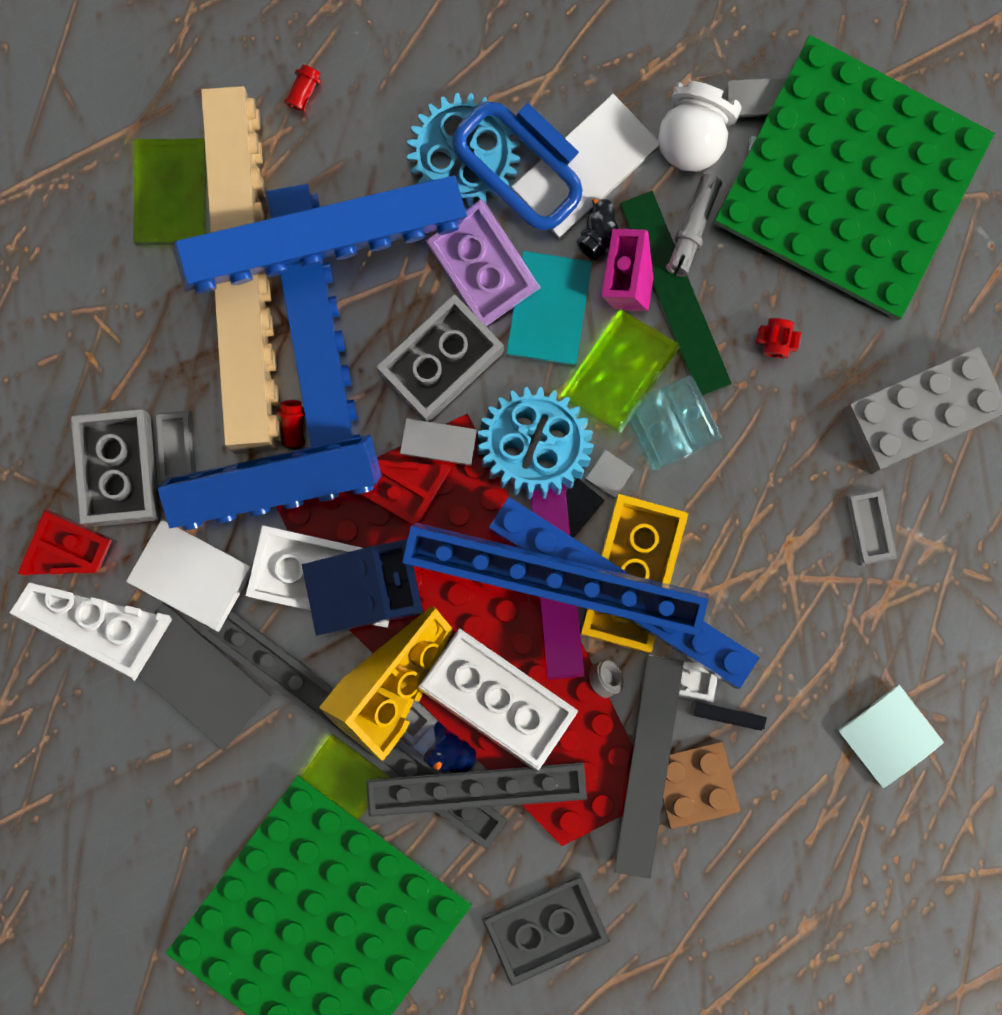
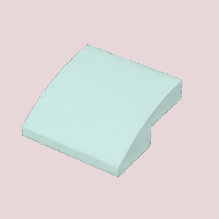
[839,685,944,789]

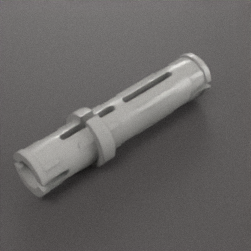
[666,174,722,277]

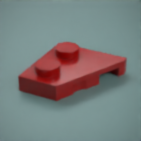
[360,460,452,525]
[18,510,113,575]

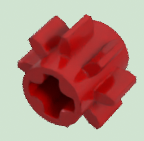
[756,318,802,359]

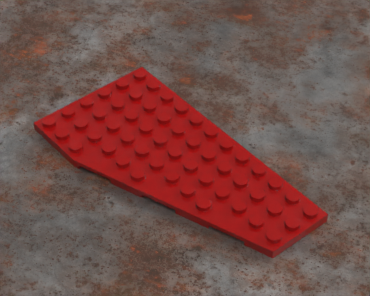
[276,413,633,846]

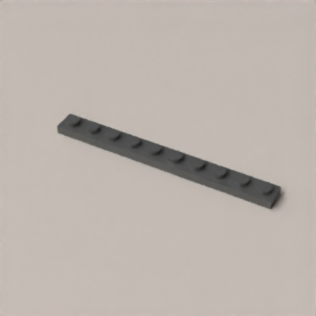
[199,611,509,850]

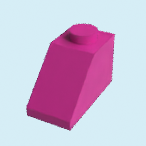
[601,229,653,311]

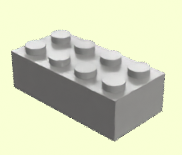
[842,347,1002,474]

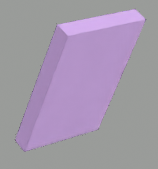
[425,199,541,327]

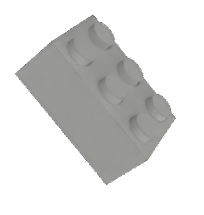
[376,294,504,422]
[71,409,160,527]

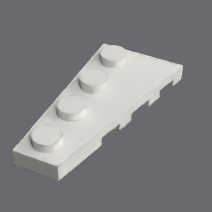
[10,583,172,681]

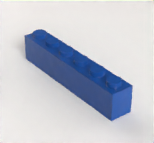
[157,434,382,530]

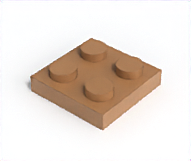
[663,741,741,829]

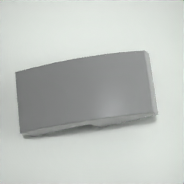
[728,79,786,118]

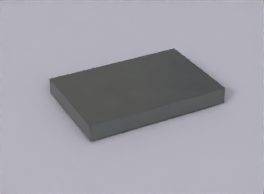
[482,873,611,987]

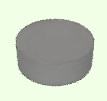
[589,660,623,698]

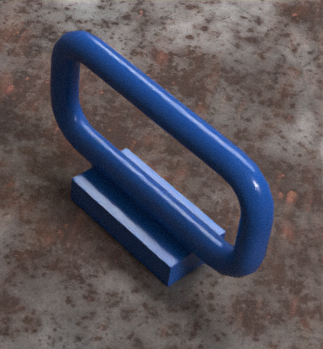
[452,102,583,230]

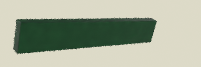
[619,191,732,398]

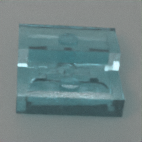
[624,375,722,470]

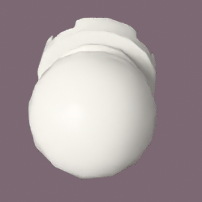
[658,81,742,172]

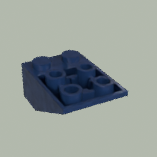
[301,539,424,636]

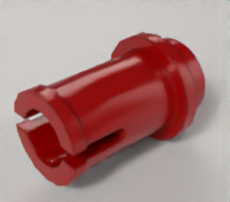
[284,64,321,112]
[277,400,305,448]

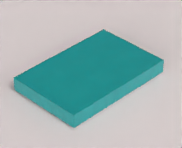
[506,251,592,367]

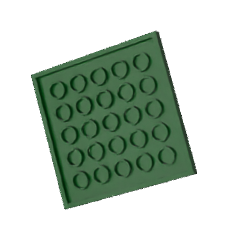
[713,35,995,320]
[165,775,472,1015]

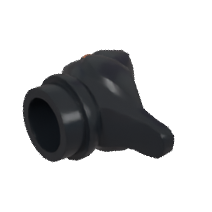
[576,198,619,261]

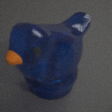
[423,721,476,773]

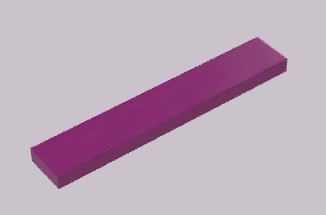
[531,467,584,680]

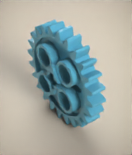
[407,93,520,208]
[477,387,593,499]

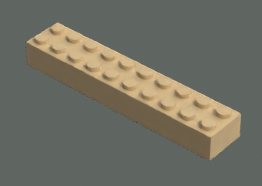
[201,86,282,454]

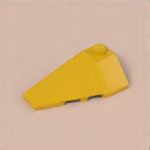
[319,606,453,762]

